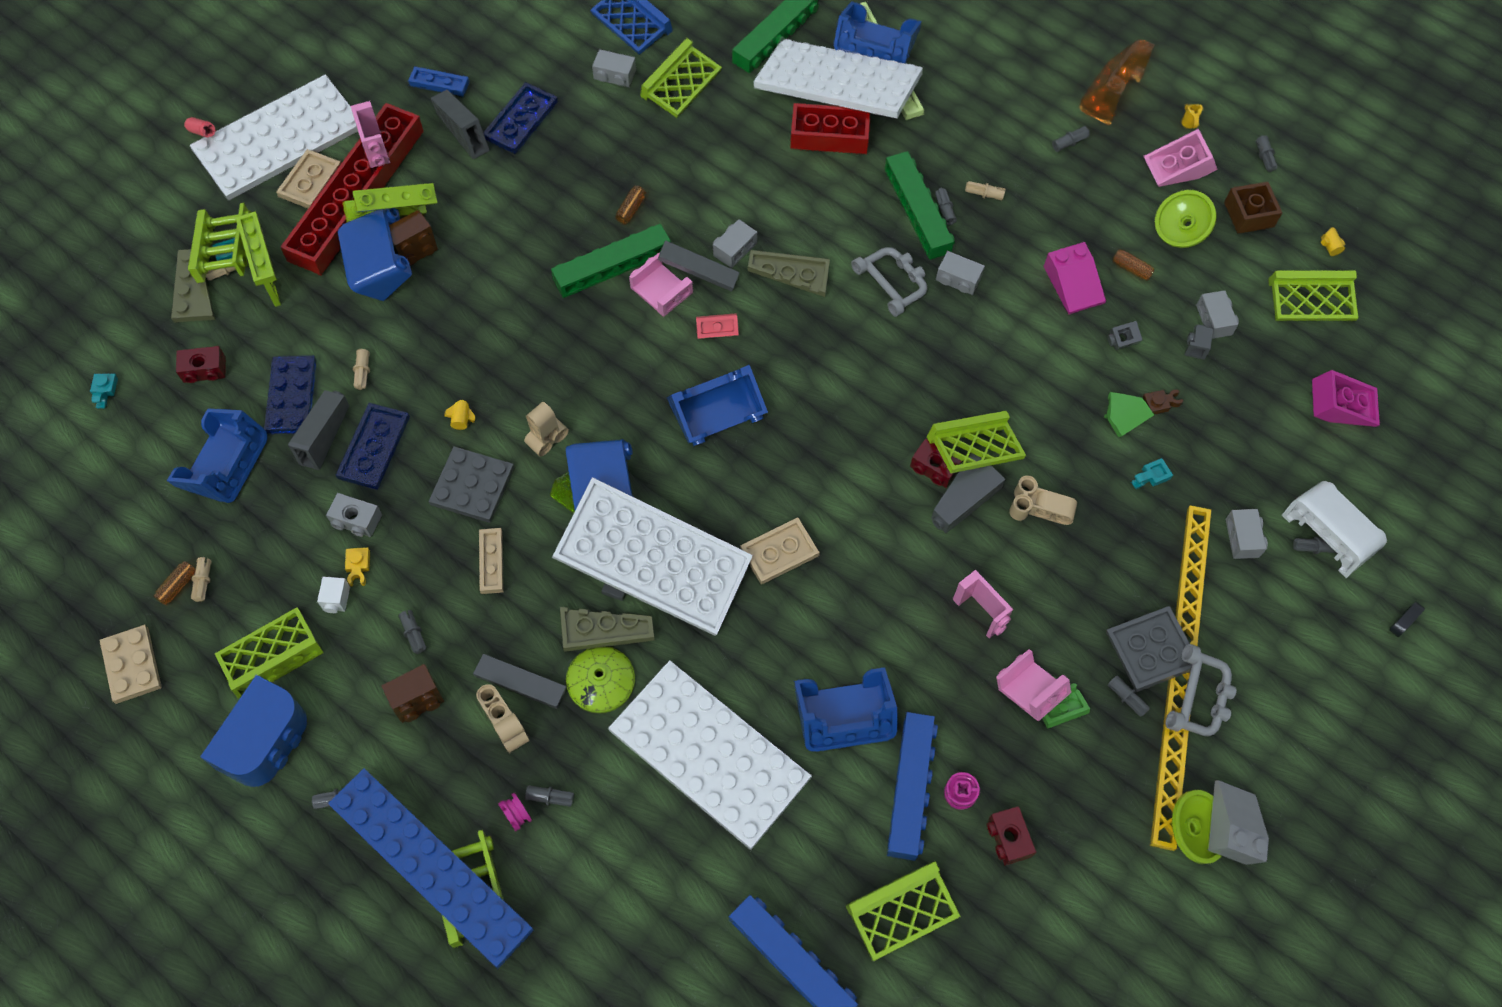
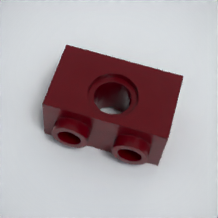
[176,346,226,383]
[910,438,962,488]
[987,806,1036,866]

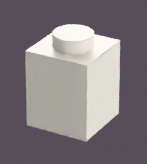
[317,577,350,613]

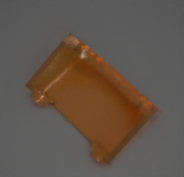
[1079,40,1155,125]

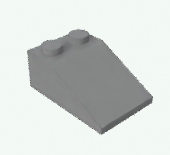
[1208,780,1269,865]

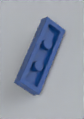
[408,66,469,97]

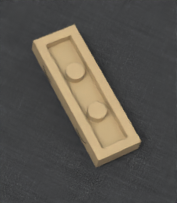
[479,528,503,594]

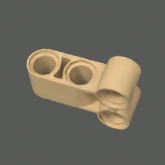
[524,402,569,457]
[1009,475,1077,525]
[476,684,529,753]

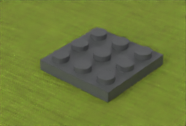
[429,446,514,523]
[1106,606,1192,692]

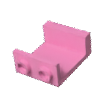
[351,101,390,168]
[629,253,693,317]
[953,570,1013,638]
[996,649,1071,721]

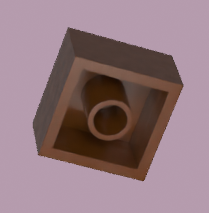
[1224,181,1282,234]
[389,210,438,265]
[381,664,444,723]

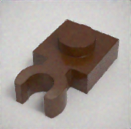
[1142,390,1183,415]

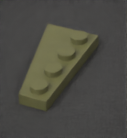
[171,249,215,322]
[748,250,830,297]
[560,607,654,652]

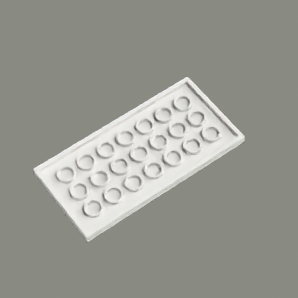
[754,39,923,118]
[190,75,358,201]
[552,477,753,636]
[608,661,812,850]

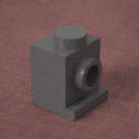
[1107,321,1142,350]
[1184,325,1213,360]

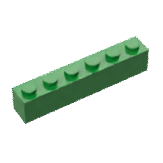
[732,0,819,74]
[884,151,955,260]
[551,224,671,298]

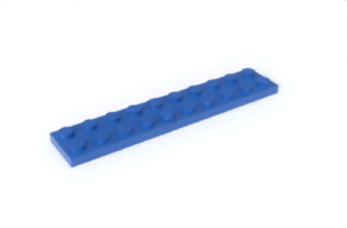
[328,769,534,969]

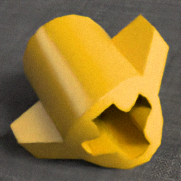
[1181,104,1203,129]
[1321,228,1345,256]
[444,400,475,430]

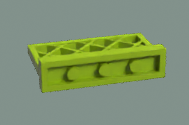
[640,38,722,118]
[235,211,281,307]
[1268,271,1358,321]
[927,411,1026,473]
[215,607,323,699]
[845,862,960,961]

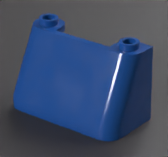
[834,2,922,64]
[338,208,412,301]
[667,365,768,446]
[167,408,267,503]
[566,439,635,510]
[794,667,897,752]

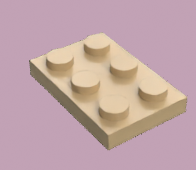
[276,149,341,209]
[740,517,820,585]
[100,625,162,704]

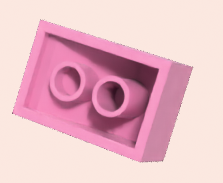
[1144,129,1217,187]

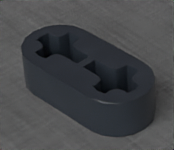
[1389,601,1425,637]

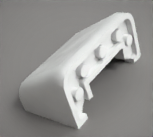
[1282,481,1387,578]

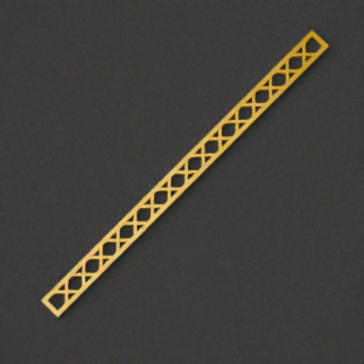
[1150,505,1211,851]

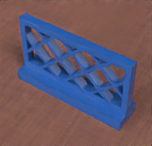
[591,0,673,55]

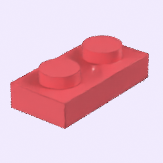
[696,313,739,339]

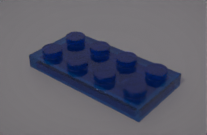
[483,82,558,154]
[264,355,316,434]
[336,403,410,490]

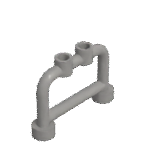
[851,247,927,317]
[1166,644,1236,736]

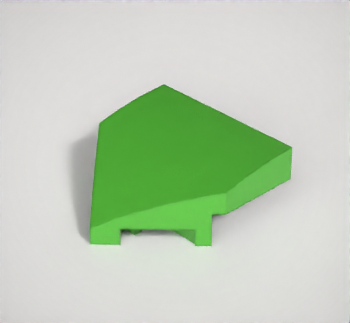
[1104,392,1154,437]
[1042,676,1090,728]

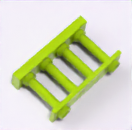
[343,183,437,222]
[188,203,252,283]
[442,830,504,948]

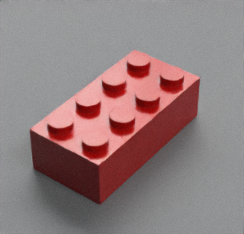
[790,103,870,154]

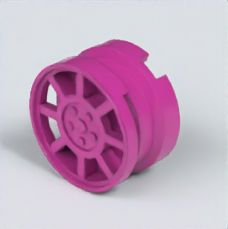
[944,772,980,810]
[498,793,532,831]

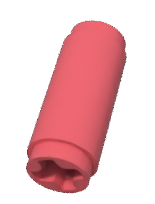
[185,117,215,137]

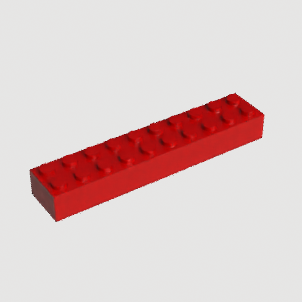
[280,103,423,275]

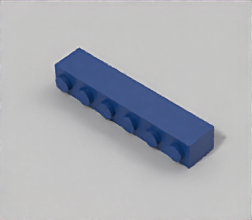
[887,712,938,861]
[729,895,858,1007]

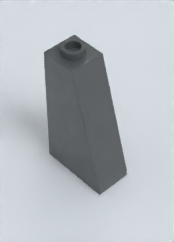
[431,90,489,159]
[288,390,349,470]
[931,453,1005,534]

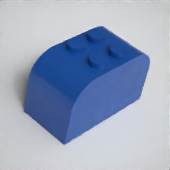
[200,675,307,787]

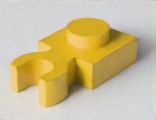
[345,548,370,587]

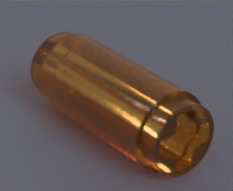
[615,186,646,224]
[1112,249,1155,281]
[153,561,196,605]

